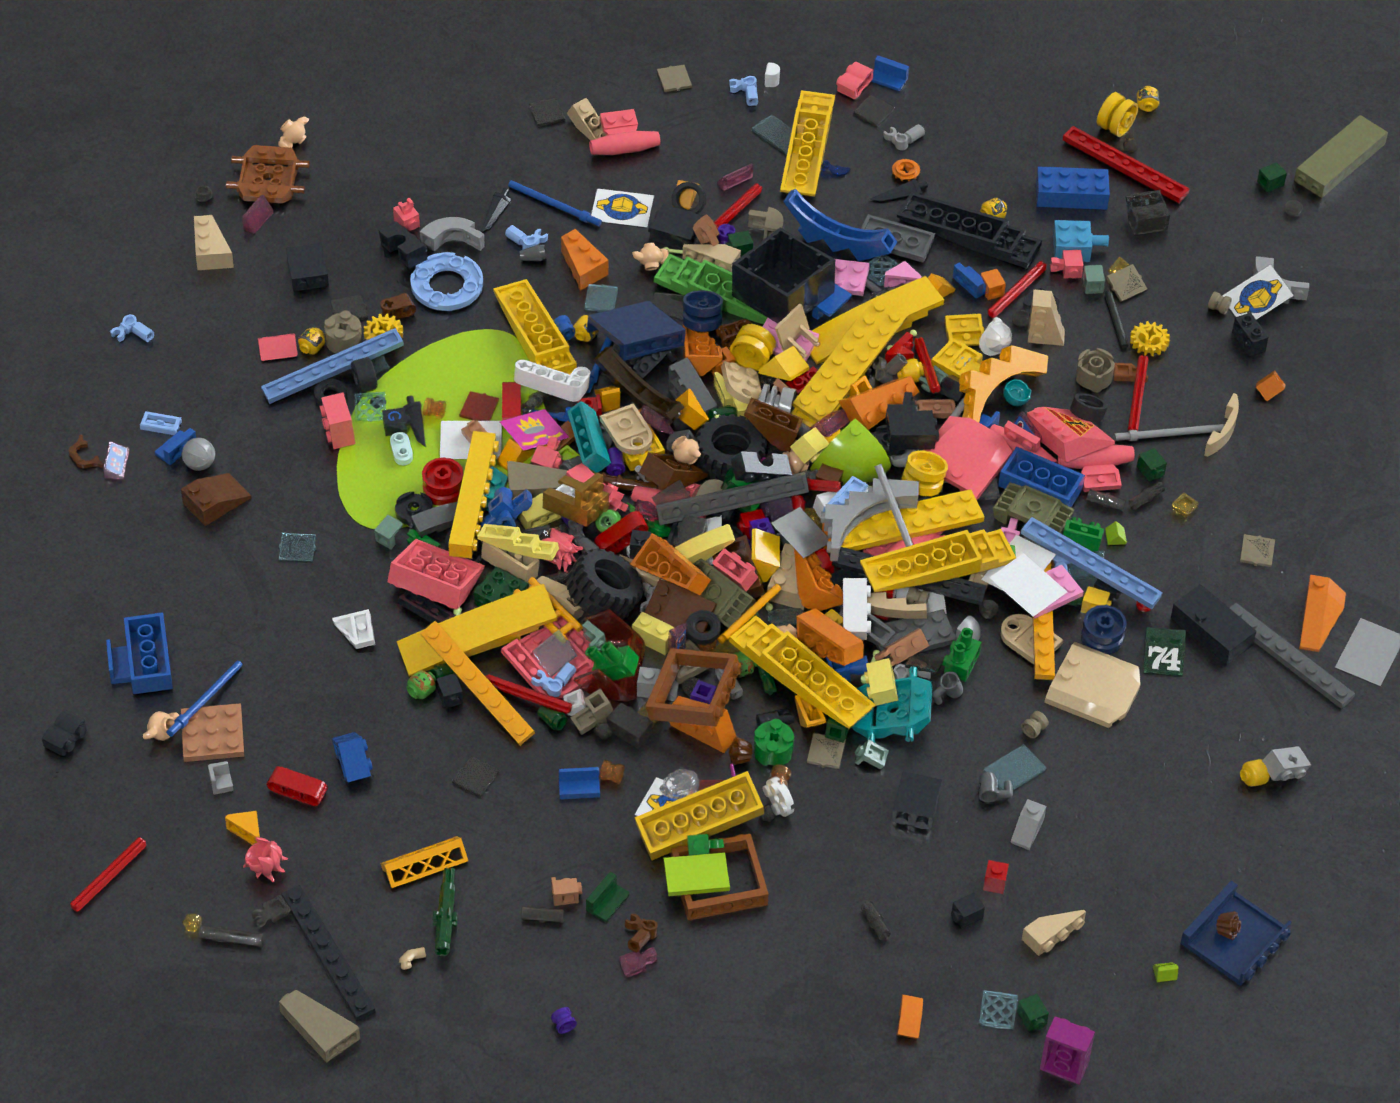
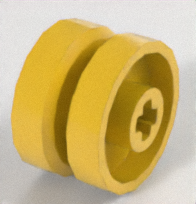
[1097,92,1138,137]
[729,324,776,371]
[901,450,948,496]

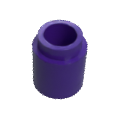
[606,448,625,476]

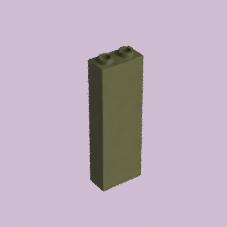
[1294,115,1388,198]

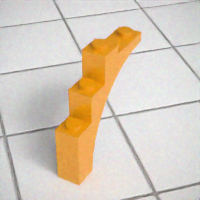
[959,345,1048,423]

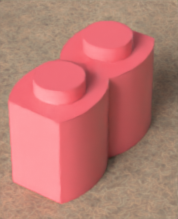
[836,62,873,99]

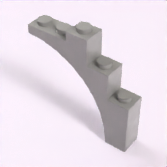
[820,478,919,561]

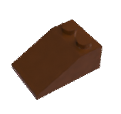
[744,397,803,452]
[639,452,708,493]
[181,473,252,526]
[644,579,717,633]

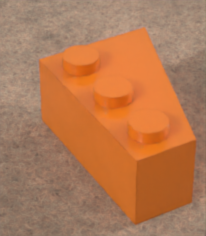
[561,229,609,291]
[669,696,737,753]

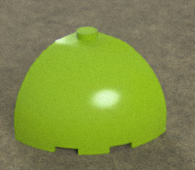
[810,418,891,485]

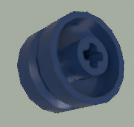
[683,290,723,332]
[1081,605,1127,655]

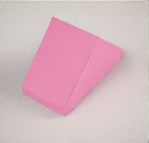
[884,261,921,288]

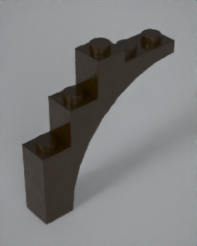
[593,347,684,426]

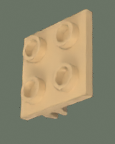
[775,304,820,358]

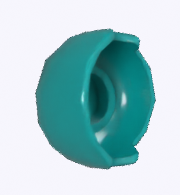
[1003,379,1031,407]

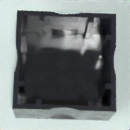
[732,227,836,324]

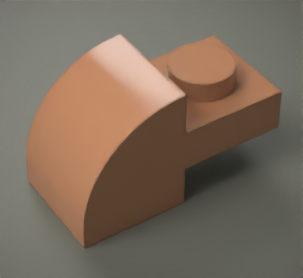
[693,214,720,247]

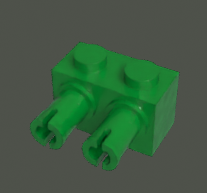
[1063,517,1104,554]
[942,628,982,682]
[585,641,639,683]

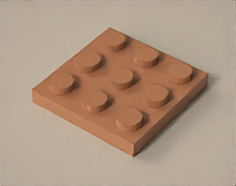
[181,703,244,762]

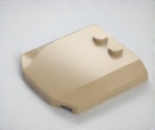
[1045,642,1141,728]

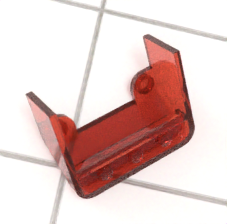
[574,609,645,702]

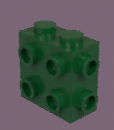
[473,567,528,607]

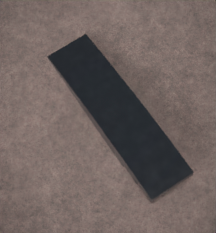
[897,192,1042,268]

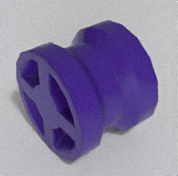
[717,224,735,244]
[551,1007,577,1034]

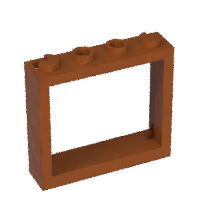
[645,648,741,726]
[671,834,769,920]

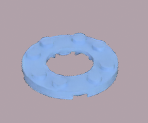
[410,252,483,311]

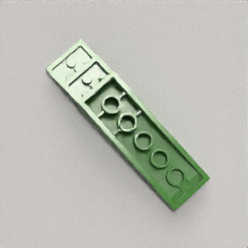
[653,254,767,324]

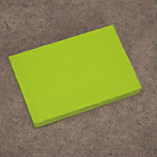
[664,853,730,896]

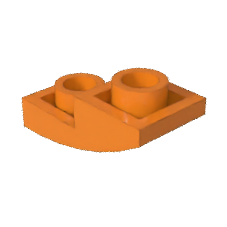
[897,995,923,1039]

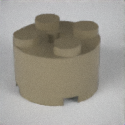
[324,311,362,354]
[1076,348,1115,393]

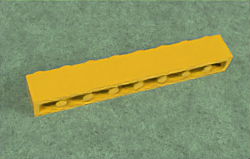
[449,431,499,559]

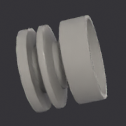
[758,384,796,413]

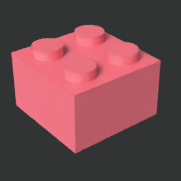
[319,393,355,449]

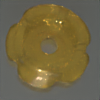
[182,914,202,932]

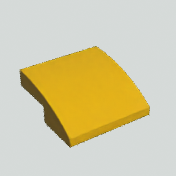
[944,314,984,346]

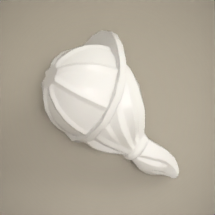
[979,317,1012,356]

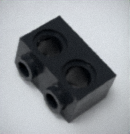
[1232,312,1269,357]

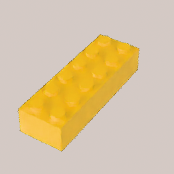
[635,771,764,861]

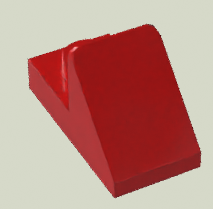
[885,332,914,363]

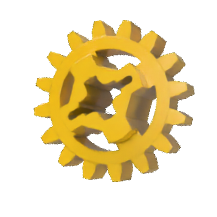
[363,314,403,340]
[1130,321,1170,356]

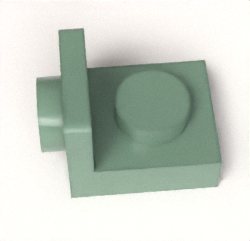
[582,620,606,651]
[855,739,889,769]

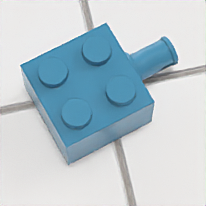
[1053,220,1109,262]

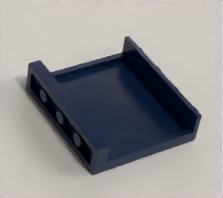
[587,301,686,361]
[1180,881,1292,986]

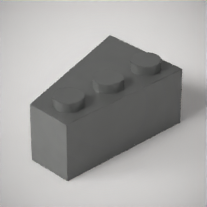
[668,357,718,422]

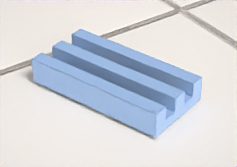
[140,411,182,435]

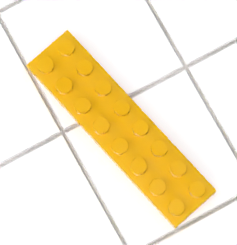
[792,296,907,425]
[841,489,985,551]

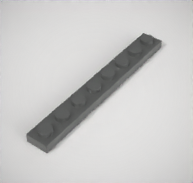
[656,472,809,525]
[1230,603,1355,709]

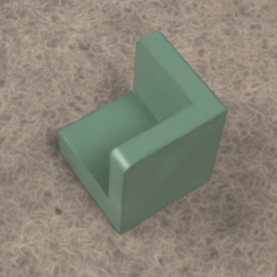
[1082,265,1105,294]
[374,515,403,549]

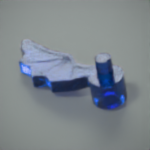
[821,160,850,176]

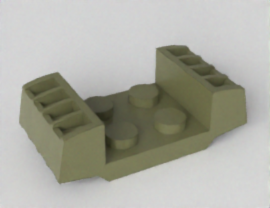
[993,482,1075,533]
[683,559,756,628]

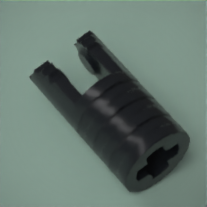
[756,708,795,727]

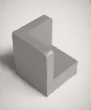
[208,761,233,795]

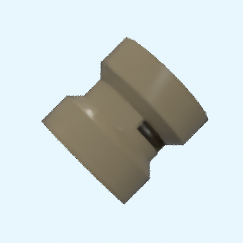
[1208,291,1232,314]
[906,587,930,606]
[1021,711,1049,738]

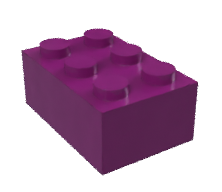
[1040,1017,1095,1085]

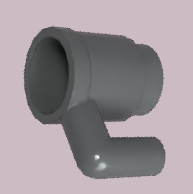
[932,672,963,705]
[979,772,1013,802]

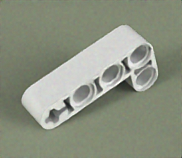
[514,360,590,402]

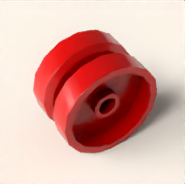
[422,457,464,506]

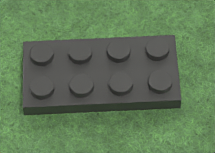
[861,214,935,263]
[875,609,957,660]

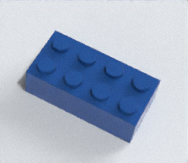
[1036,167,1110,210]
[998,447,1085,507]
[124,612,173,694]

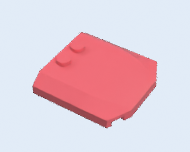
[922,416,1013,500]
[501,616,601,699]

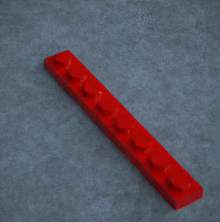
[1063,126,1190,203]

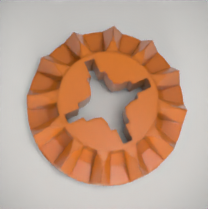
[892,159,920,182]

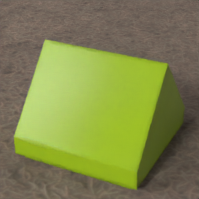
[1105,521,1127,545]
[1153,962,1179,982]

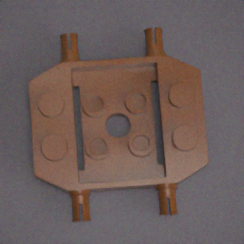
[226,145,310,203]

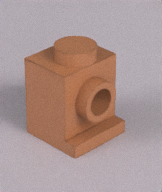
[551,877,582,906]

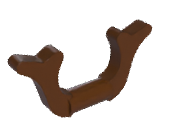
[69,435,104,468]

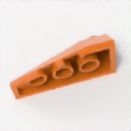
[683,325,722,376]
[794,548,843,611]
[1299,575,1346,652]

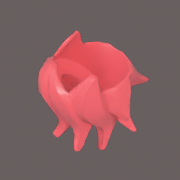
[540,528,583,572]
[243,837,288,882]

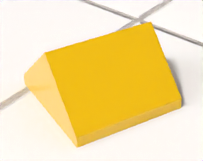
[758,346,809,381]
[752,528,780,582]

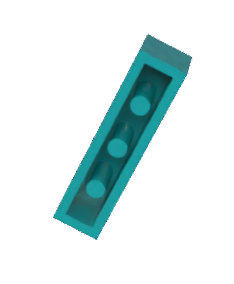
[567,401,611,473]

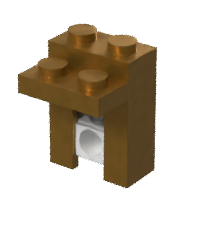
[542,473,610,527]

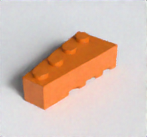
[839,376,919,430]
[630,533,711,595]
[796,608,864,666]

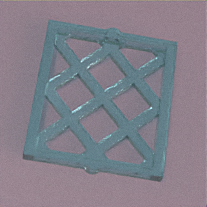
[868,255,899,287]
[354,392,386,422]
[979,990,1018,1030]

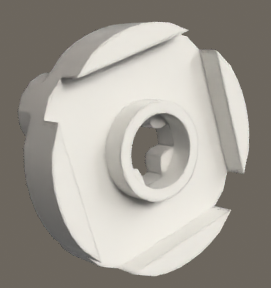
[762,777,794,817]

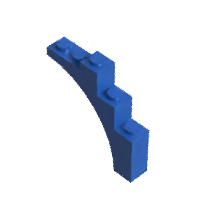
[783,189,897,261]

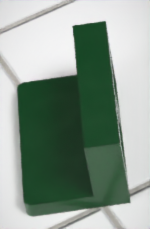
[586,871,629,922]

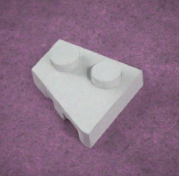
[332,609,375,649]

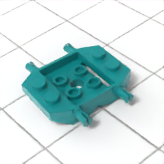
[852,666,932,743]

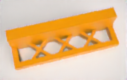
[381,836,468,888]

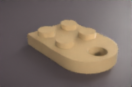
[721,361,762,404]
[600,403,652,455]
[1001,614,1063,664]

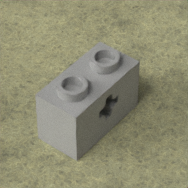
[1262,746,1311,781]

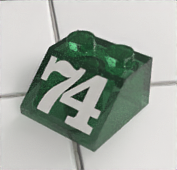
[1143,627,1186,676]

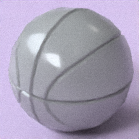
[182,438,215,471]

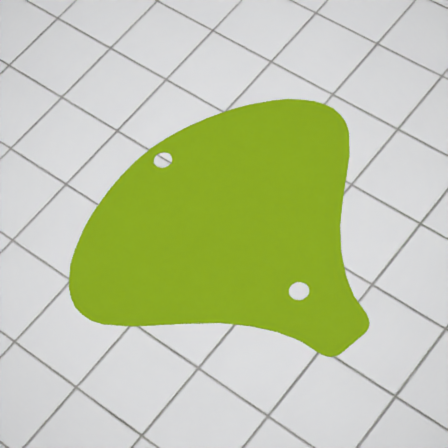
[337,329,596,529]

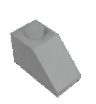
[637,667,679,701]
[1011,799,1046,850]

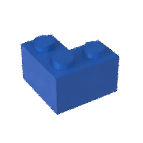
[332,732,373,782]

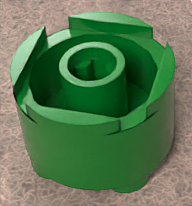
[754,719,794,767]

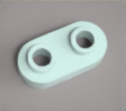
[390,432,413,465]

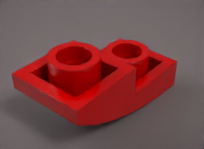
[786,366,818,395]

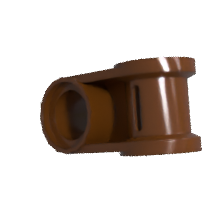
[380,293,416,320]
[716,319,751,348]

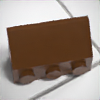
[712,535,766,598]

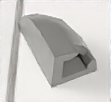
[956,616,981,641]

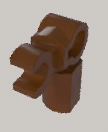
[625,914,658,952]

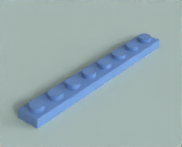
[261,328,404,404]
[1021,517,1163,609]

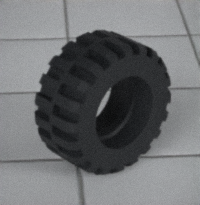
[695,414,767,482]
[566,549,643,622]

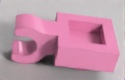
[1001,518,1020,543]

